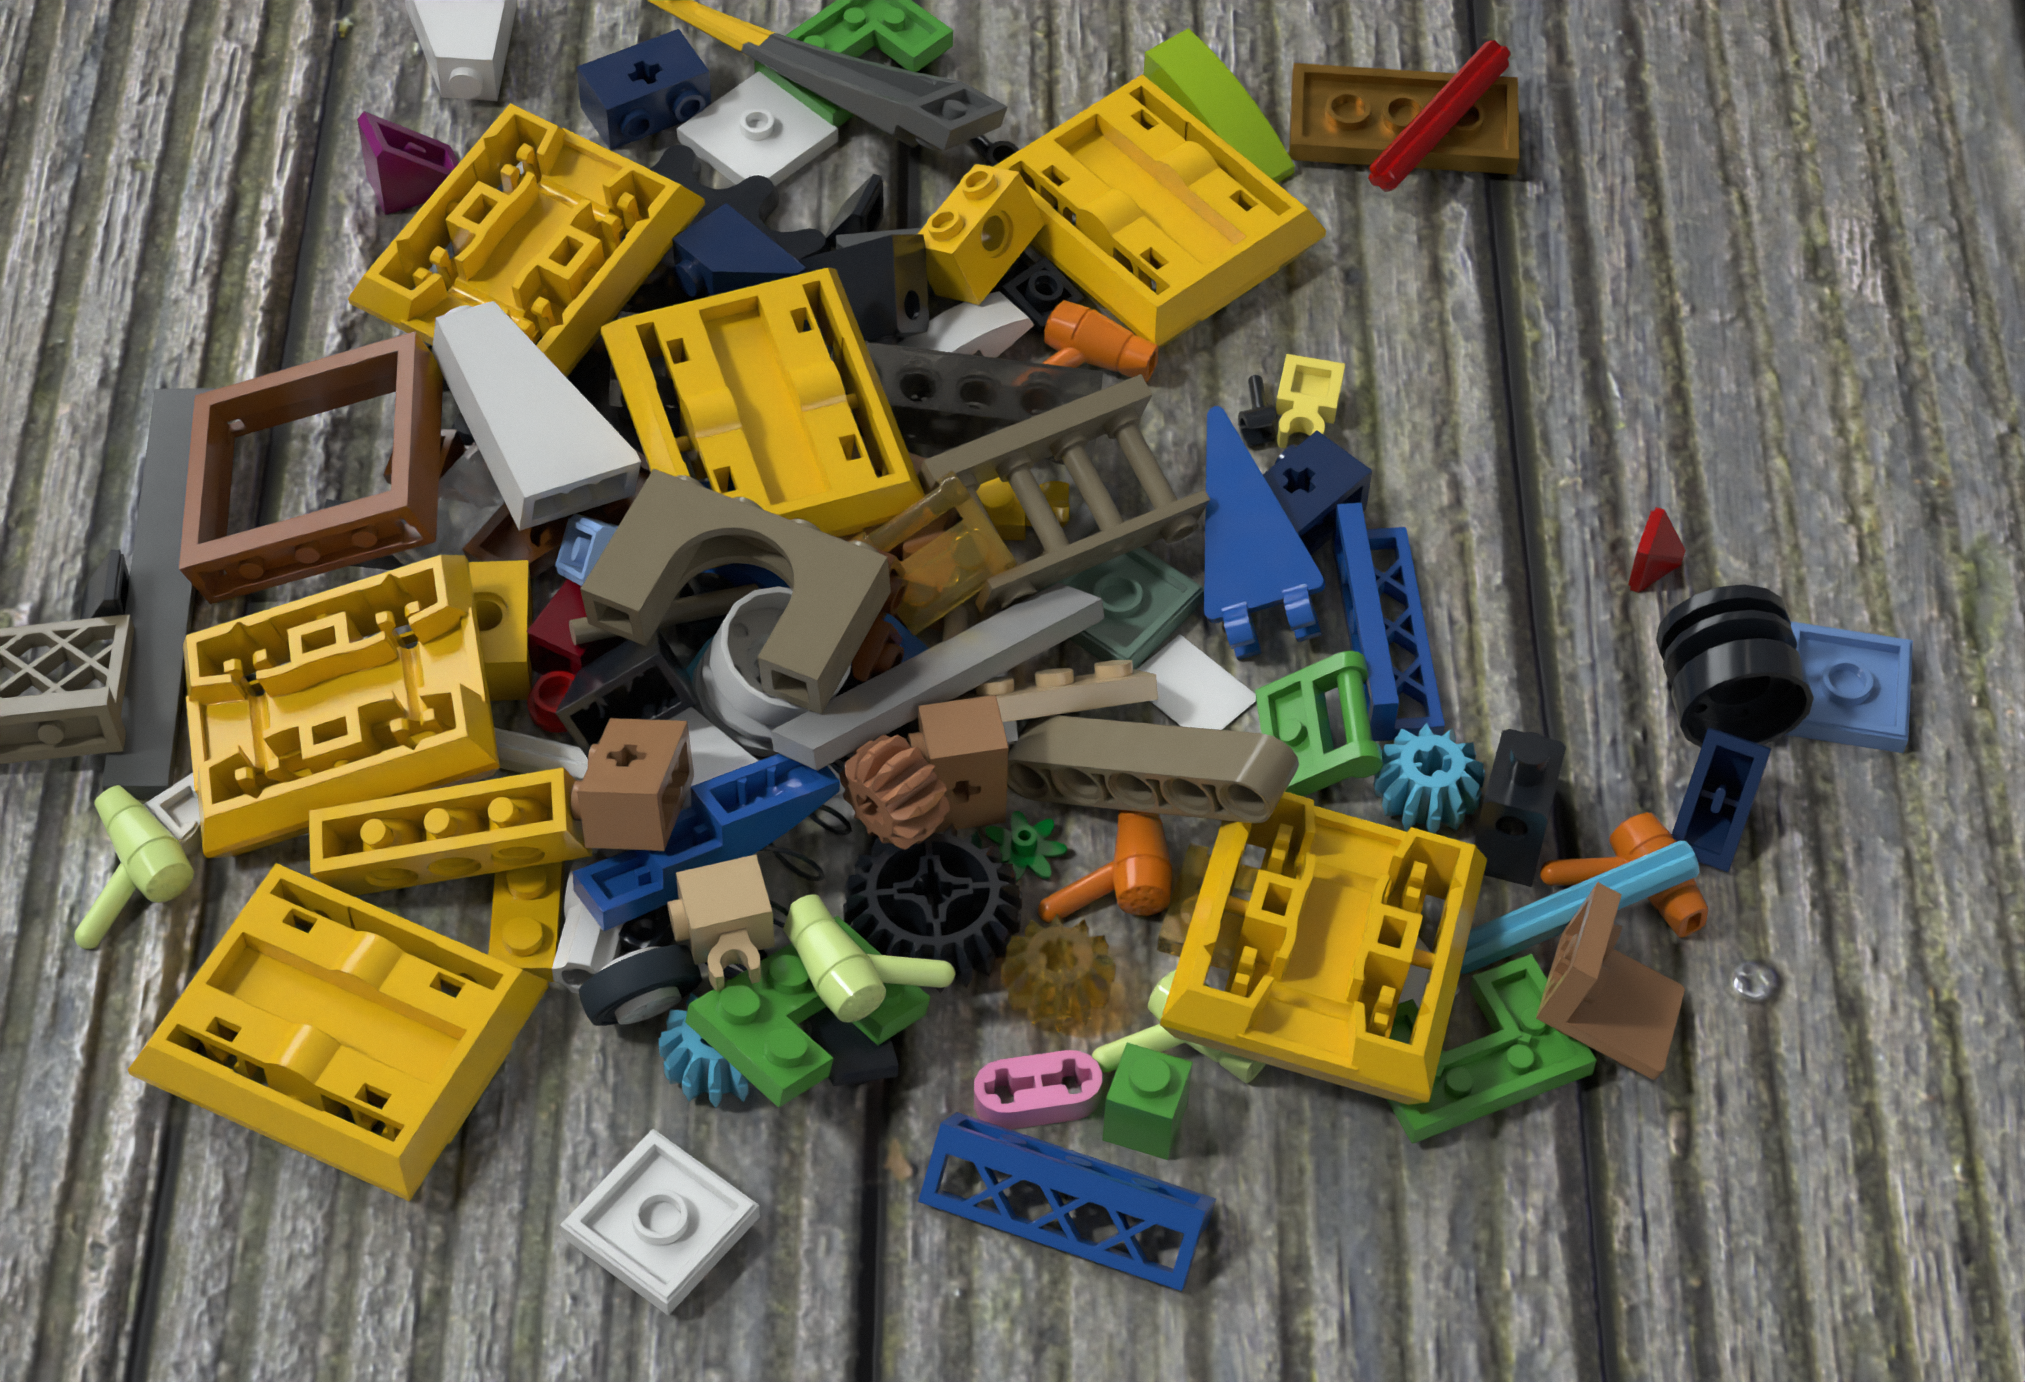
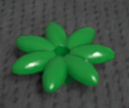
[985,811,1067,883]

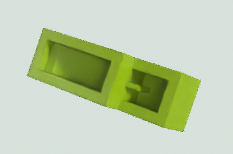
[1143,28,1295,183]

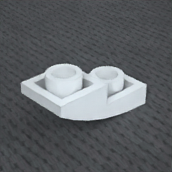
[898,291,1034,388]

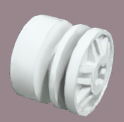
[692,586,851,757]

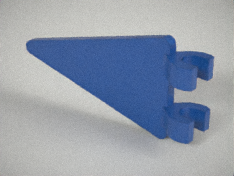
[1204,406,1326,660]

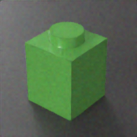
[1102,1042,1193,1160]

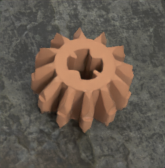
[839,734,950,850]

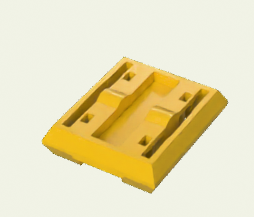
[993,74,1326,350]
[348,103,705,378]
[601,268,929,570]
[183,555,500,858]
[1160,792,1487,1105]
[128,863,549,1202]

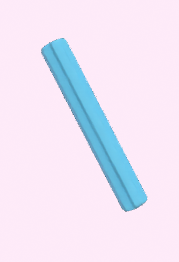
[1460,840,1700,974]

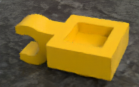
[963,477,1070,540]

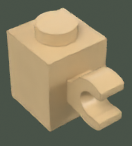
[667,854,775,992]

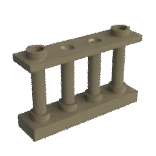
[918,374,1210,613]

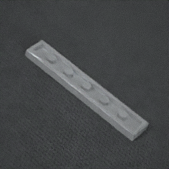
[771,582,1104,771]

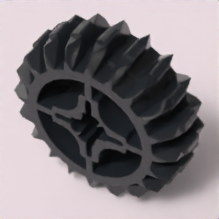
[843,823,1023,994]

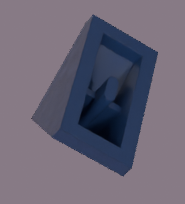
[1672,727,1772,872]

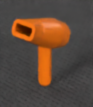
[1009,300,1159,404]
[1038,810,1172,923]
[1540,812,1709,938]

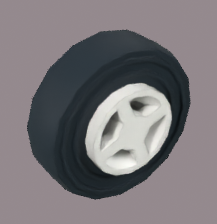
[578,945,702,1026]

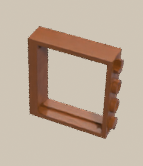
[179,331,443,604]

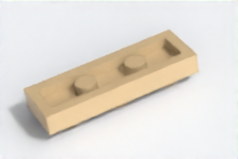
[954,660,1158,722]

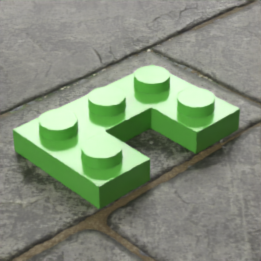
[754,0,953,127]
[685,916,930,1108]
[1387,954,1597,1144]

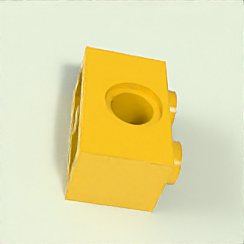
[918,164,1045,305]
[469,560,533,701]

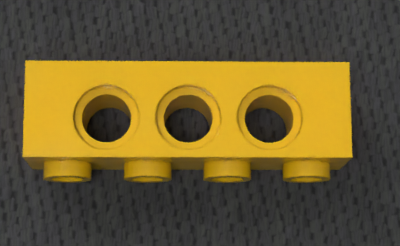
[309,767,593,896]

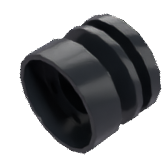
[1656,584,1814,748]

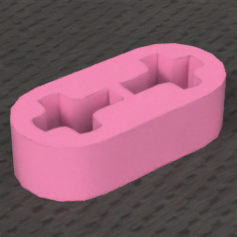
[974,1050,1102,1130]

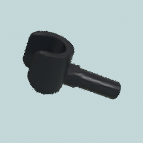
[970,134,1019,167]
[1238,375,1276,447]

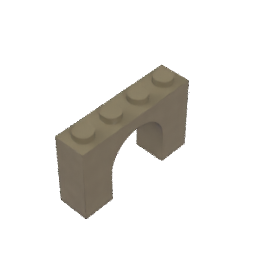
[580,469,891,714]

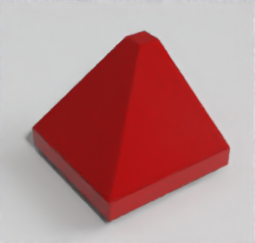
[1628,507,1686,593]

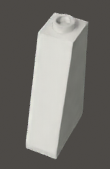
[432,301,641,531]

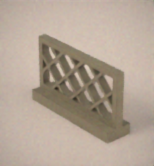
[0,614,135,764]

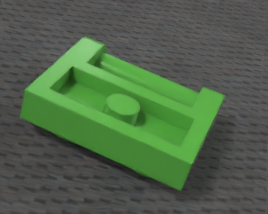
[1255,651,1383,797]

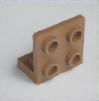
[1536,882,1685,1080]

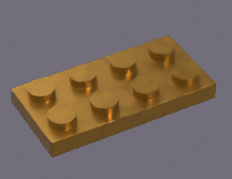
[1289,63,1519,175]

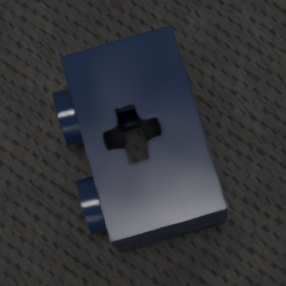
[577,29,711,150]
[1263,430,1372,555]

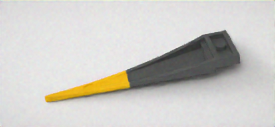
[647,0,1008,151]

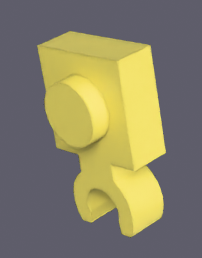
[1276,354,1345,448]

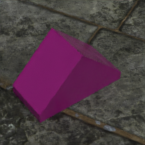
[357,111,459,215]

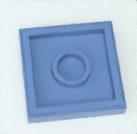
[1785,621,1913,753]

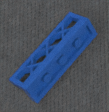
[1331,503,1445,741]
[918,1112,1216,1291]

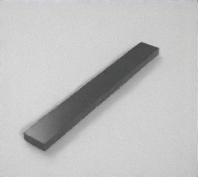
[102,388,216,799]

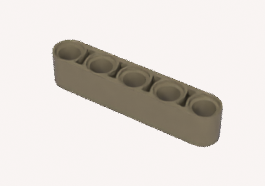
[1007,715,1299,823]

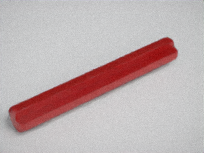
[1368,40,1511,192]

